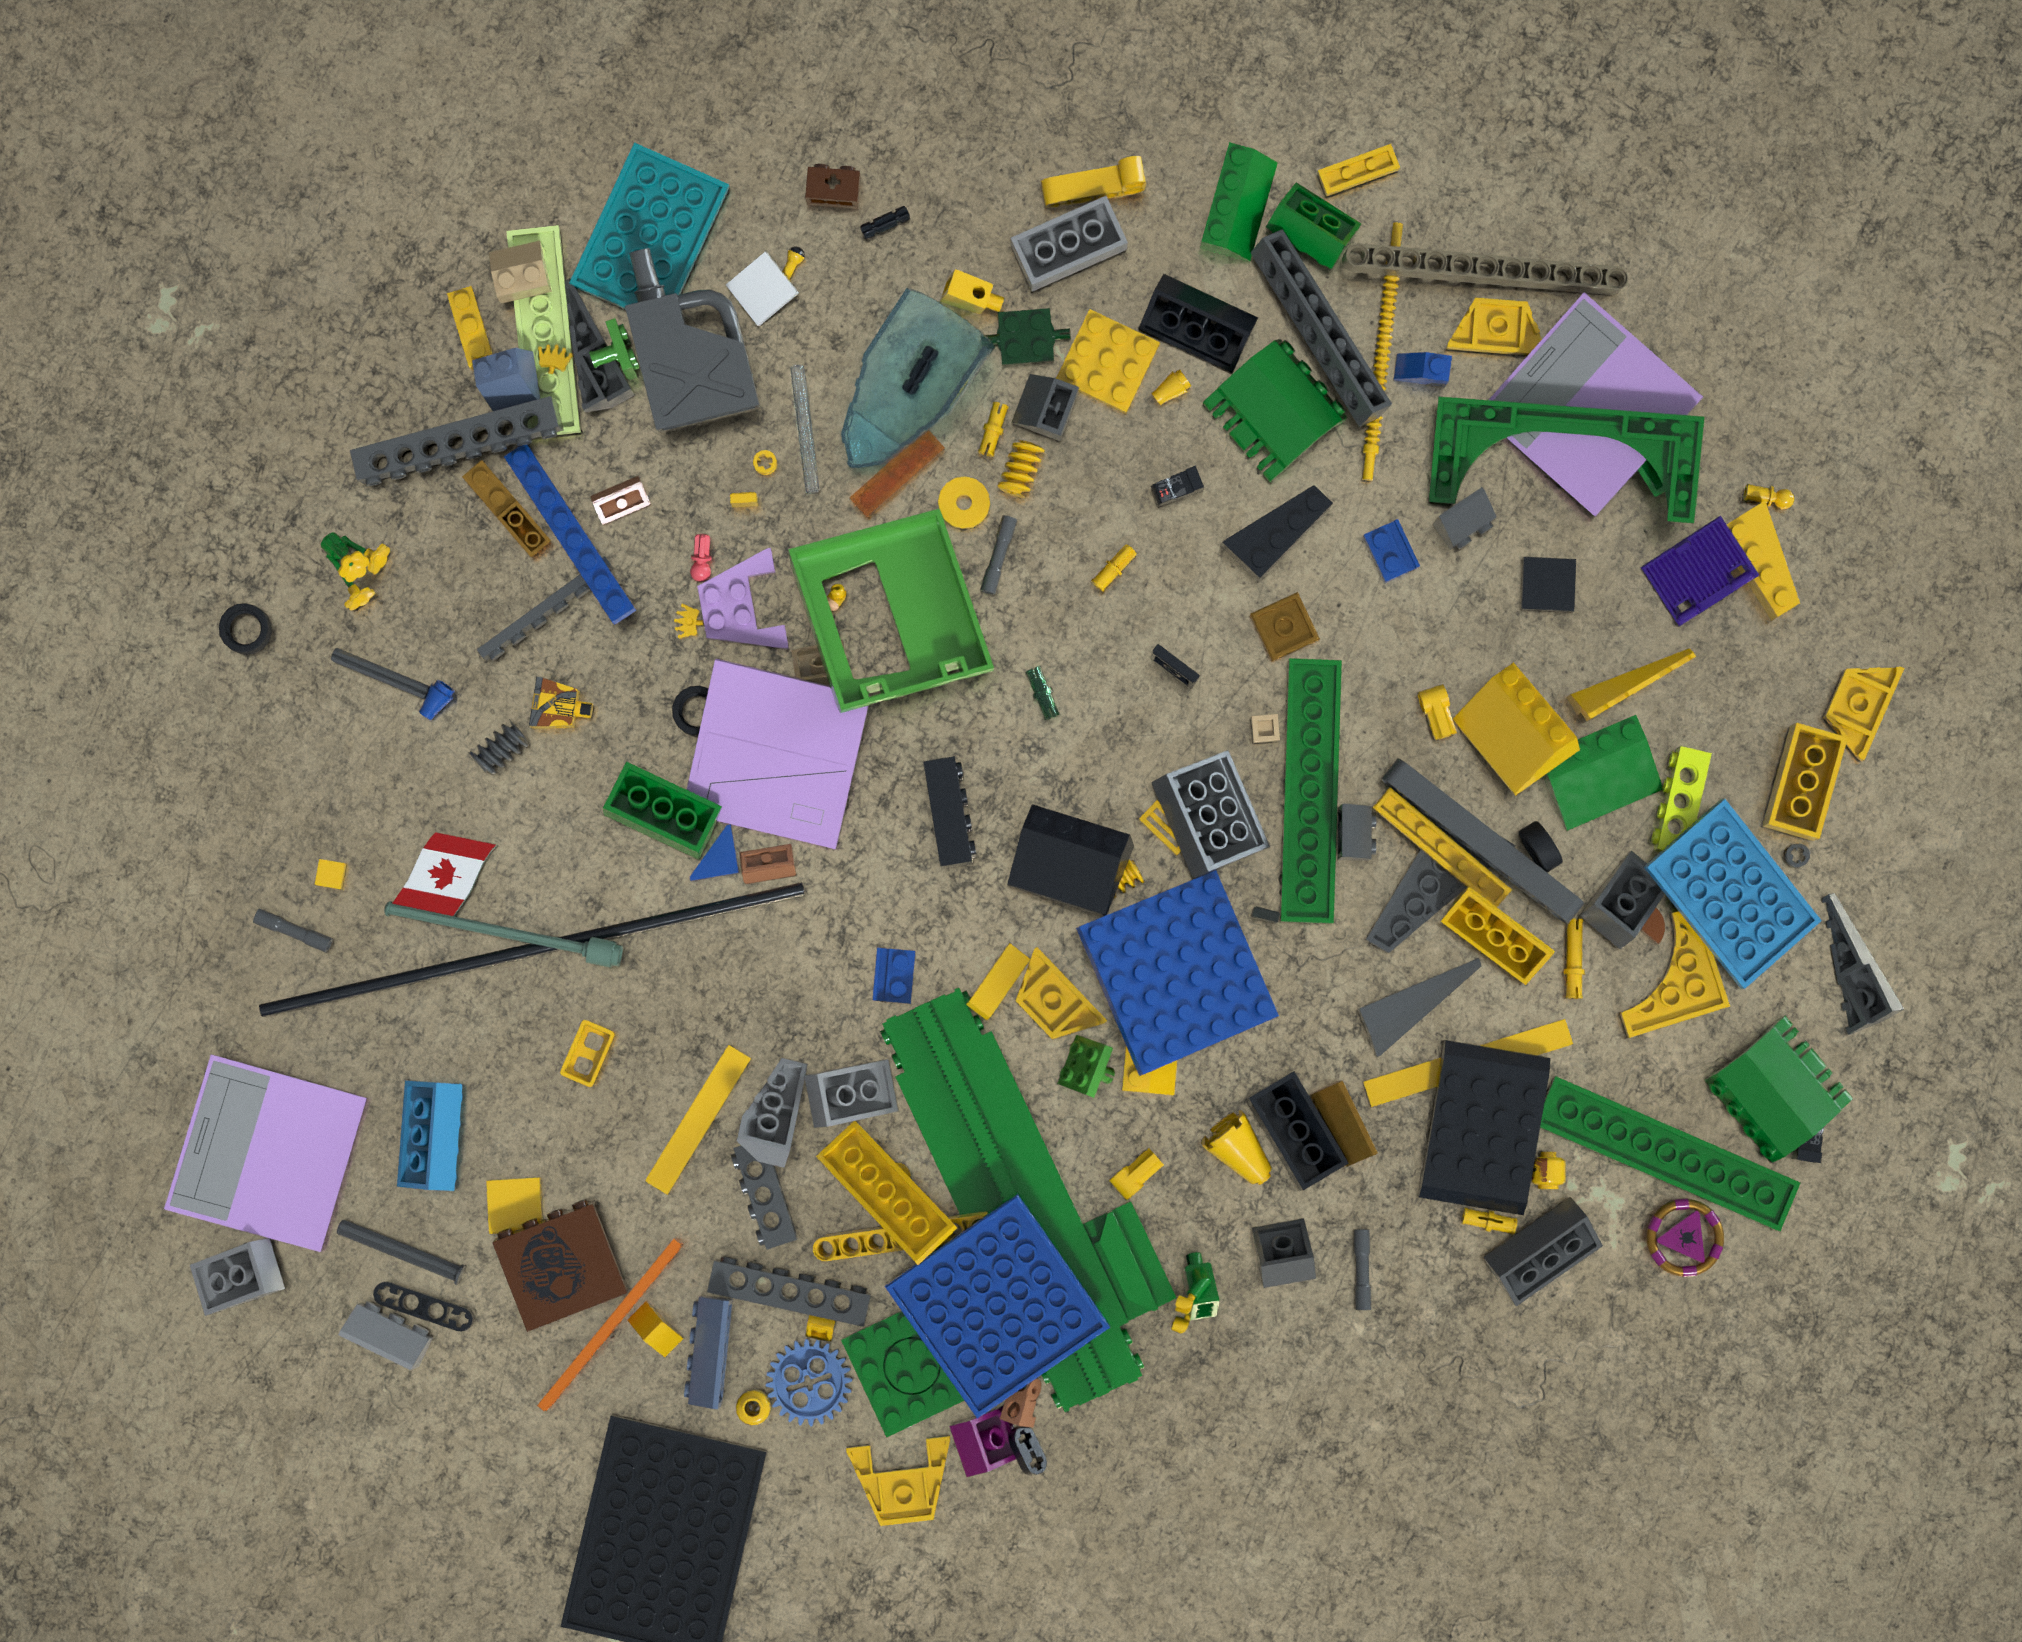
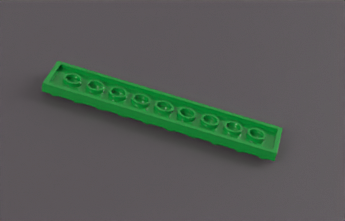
[1280,658,1342,924]
[1540,1076,1801,1232]

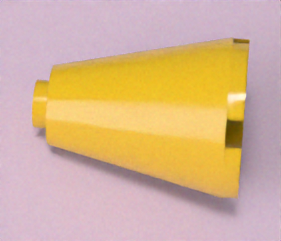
[1201,1110,1272,1185]

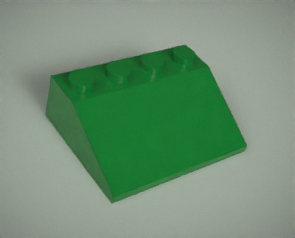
[1543,715,1663,831]

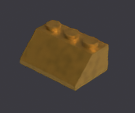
[1310,1081,1378,1167]

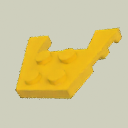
[846,1435,950,1526]

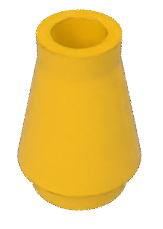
[1152,369,1192,406]

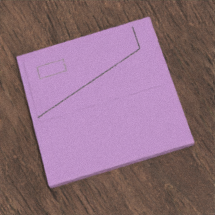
[687,659,871,849]

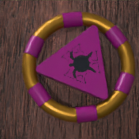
[1646,1198,1724,1277]

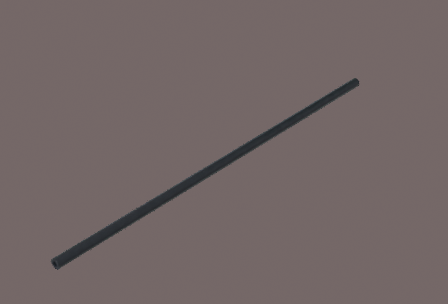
[259,882,805,1017]

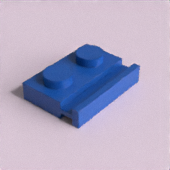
[1363,519,1420,583]
[872,948,916,1004]

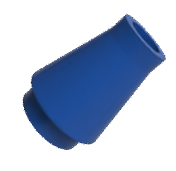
[419,680,455,720]

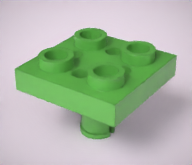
[589,318,640,381]
[1057,1035,1115,1098]

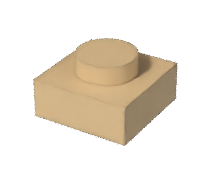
[1251,714,1280,743]

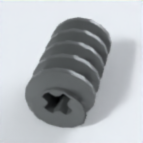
[469,719,529,775]

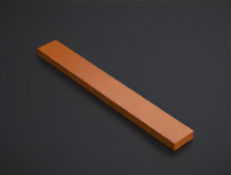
[537,1238,683,1411]

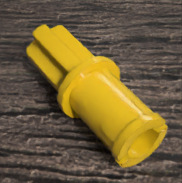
[1091,544,1137,592]

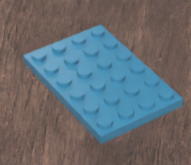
[1644,799,1822,989]

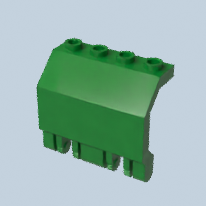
[1203,339,1348,482]
[1705,1015,1853,1163]

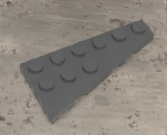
[1365,824,1516,953]

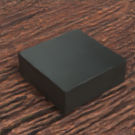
[1251,906,1280,924]

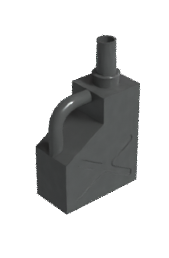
[625,248,761,432]

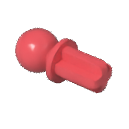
[690,534,712,582]

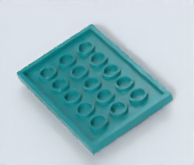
[569,142,730,310]

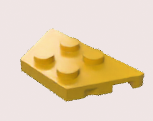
[1446,297,1542,356]
[1823,667,1904,761]
[1016,947,1107,1039]

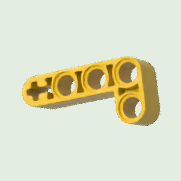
[1041,156,1146,208]

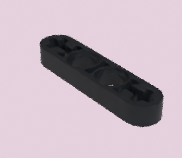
[373,1281,474,1332]

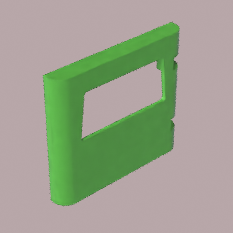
[788,508,994,713]

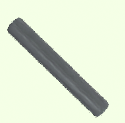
[331,648,430,699]

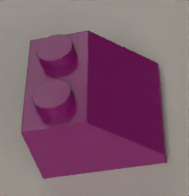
[949,1406,1016,1477]

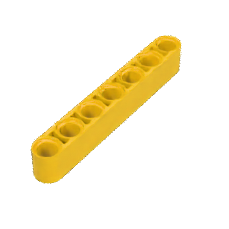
[813,1212,989,1261]

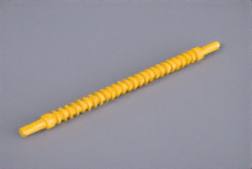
[1362,222,1403,481]

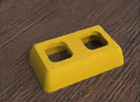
[560,1020,615,1087]

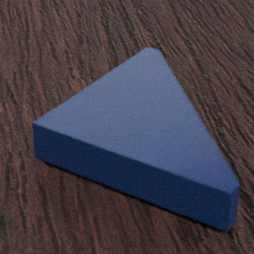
[690,824,739,881]

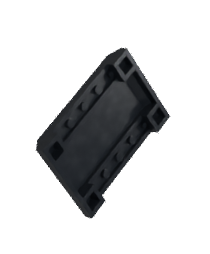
[1418,1040,1550,1215]

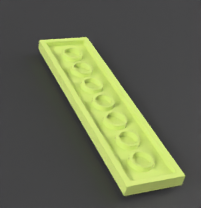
[506,225,581,437]

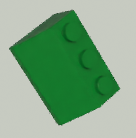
[1266,182,1362,269]

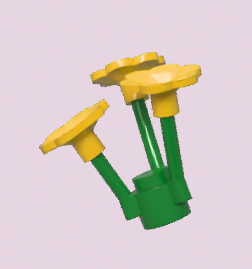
[321,532,390,611]

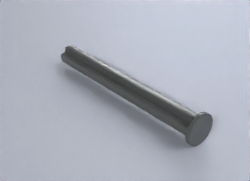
[337,1220,465,1285]

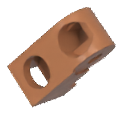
[1000,1378,1041,1427]

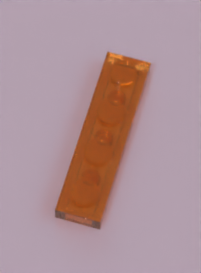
[849,429,945,518]

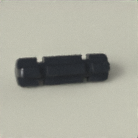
[860,206,910,239]
[902,346,939,395]

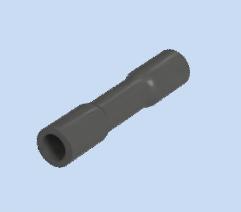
[980,515,1017,595]
[253,908,333,953]
[1354,1229,1371,1310]

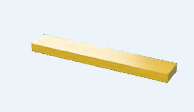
[1372,787,1512,907]
[645,1045,752,1195]

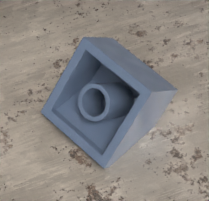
[472,348,540,411]

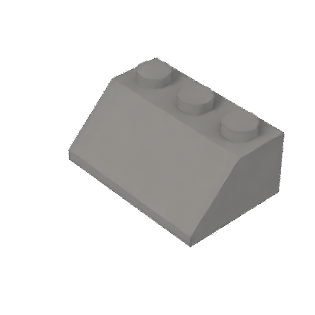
[338,1301,433,1370]

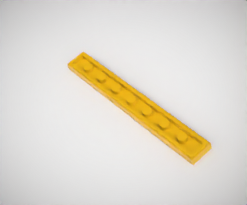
[1363,1019,1573,1107]

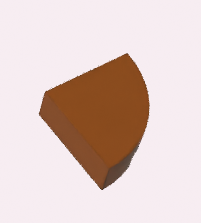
[1641,908,1665,944]

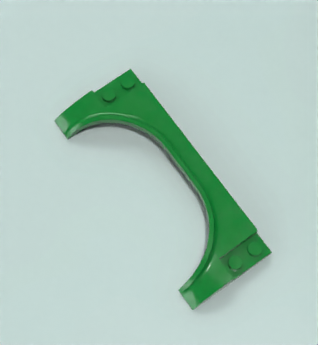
[1429,397,1705,523]

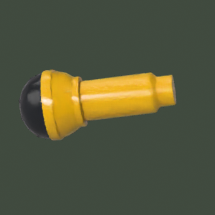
[782,246,805,280]

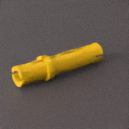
[1564,918,1585,999]

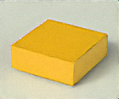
[730,492,758,507]
[314,859,347,890]
[805,1315,835,1342]

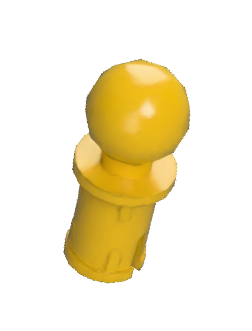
[1743,483,1795,509]

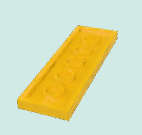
[816,1121,957,1265]

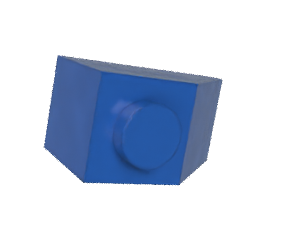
[1393,352,1452,387]

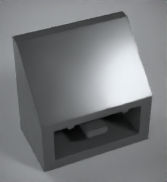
[1011,374,1079,441]

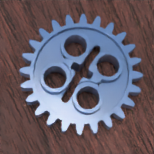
[766,1338,853,1426]

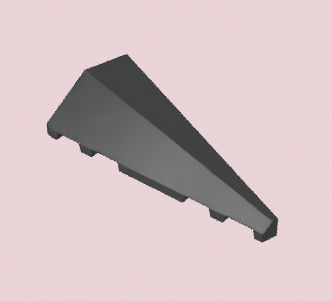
[565,278,635,412]
[1822,893,1904,1035]
[1357,958,1482,1057]

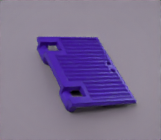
[1641,515,1759,627]

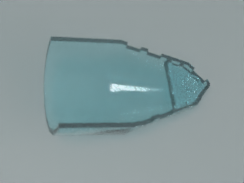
[841,288,995,468]

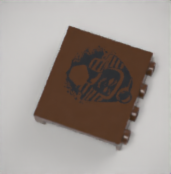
[492,1199,629,1332]

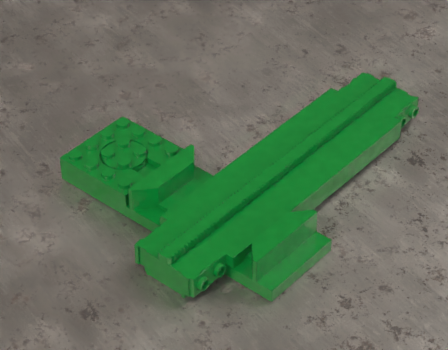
[841,987,1177,1438]

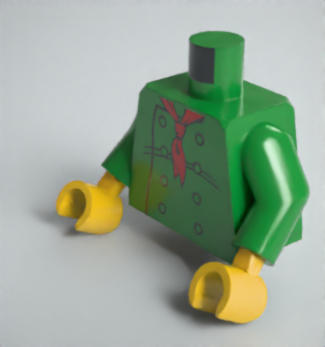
[1171,1252,1219,1333]

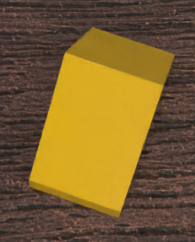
[627,1301,684,1357]

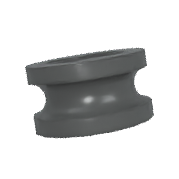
[1785,843,1810,867]

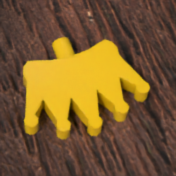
[538,344,573,374]
[674,604,704,639]

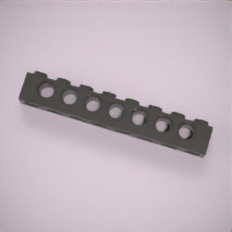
[1251,229,1392,427]
[350,396,564,486]

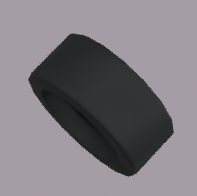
[219,603,272,655]
[672,685,709,737]
[1519,821,1563,873]

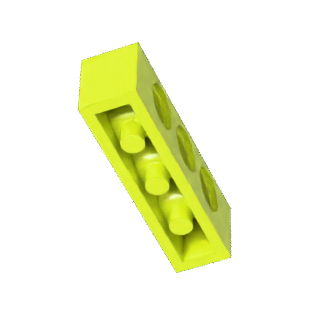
[1651,746,1712,852]

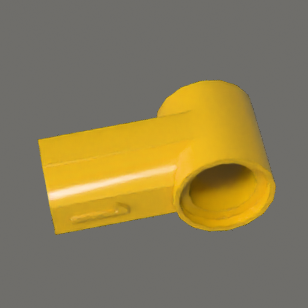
[1417,684,1457,740]
[1109,1148,1164,1201]

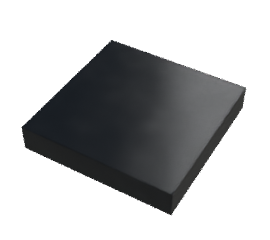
[1521,557,1576,612]
[1151,644,1200,689]

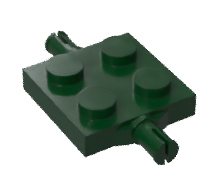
[981,308,1071,366]

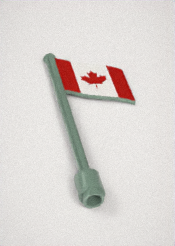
[384,832,623,968]

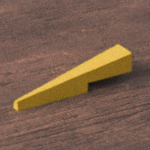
[1566,648,1696,721]

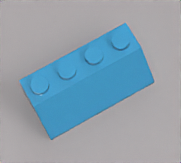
[397,1080,463,1191]

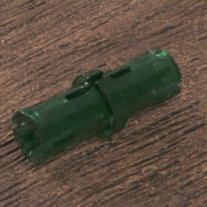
[1025,666,1061,721]

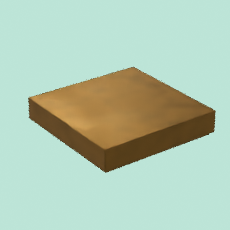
[1250,592,1320,662]

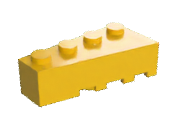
[1727,501,1800,621]

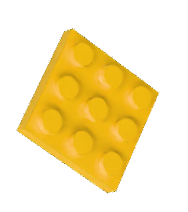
[1056,309,1160,414]

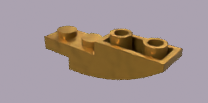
[462,460,551,557]

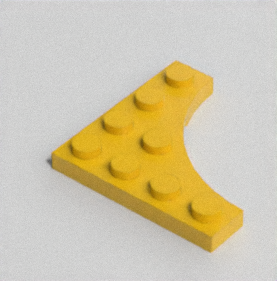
[1620,911,1730,1038]

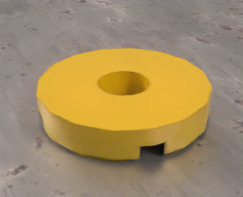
[938,476,990,529]

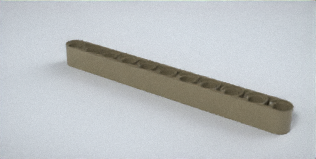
[1342,243,1629,295]

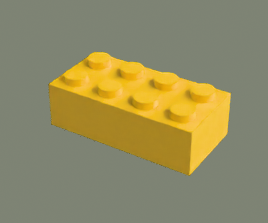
[1762,723,1848,841]

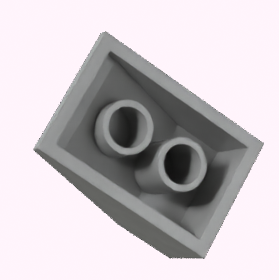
[804,1059,898,1128]
[190,1238,285,1316]

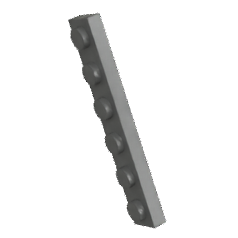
[477,556,613,661]

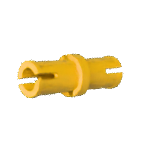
[978,402,1009,457]
[1461,1207,1518,1235]

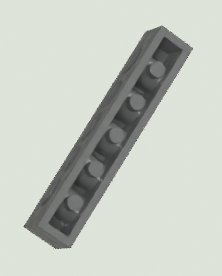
[707,1256,871,1327]

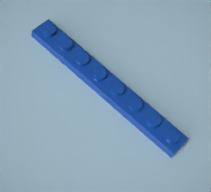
[504,445,636,625]

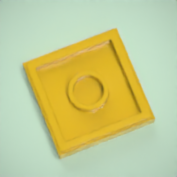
[486,1177,543,1234]

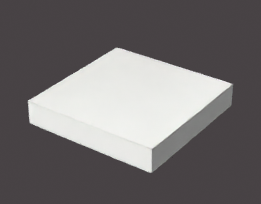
[726,252,799,326]

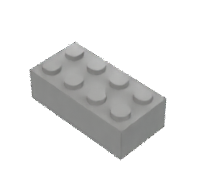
[1010,196,1128,292]

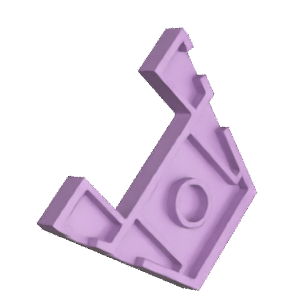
[697,548,789,650]

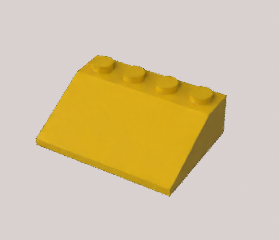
[1453,662,1580,796]

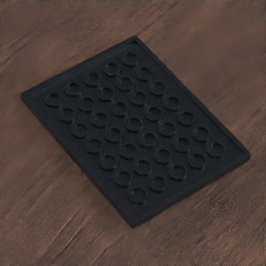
[560,1415,767,1642]

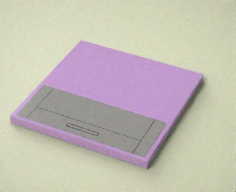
[1489,293,1703,517]
[164,1054,367,1252]

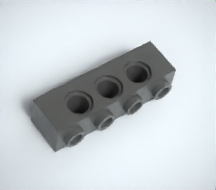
[731,1146,798,1250]

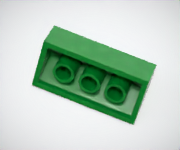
[1200,142,1278,262]
[603,762,722,860]

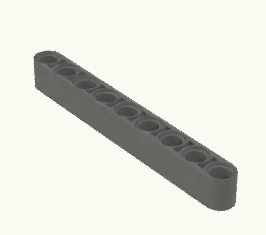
[1381,758,1584,924]

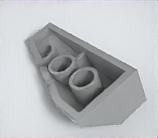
[737,1058,808,1168]

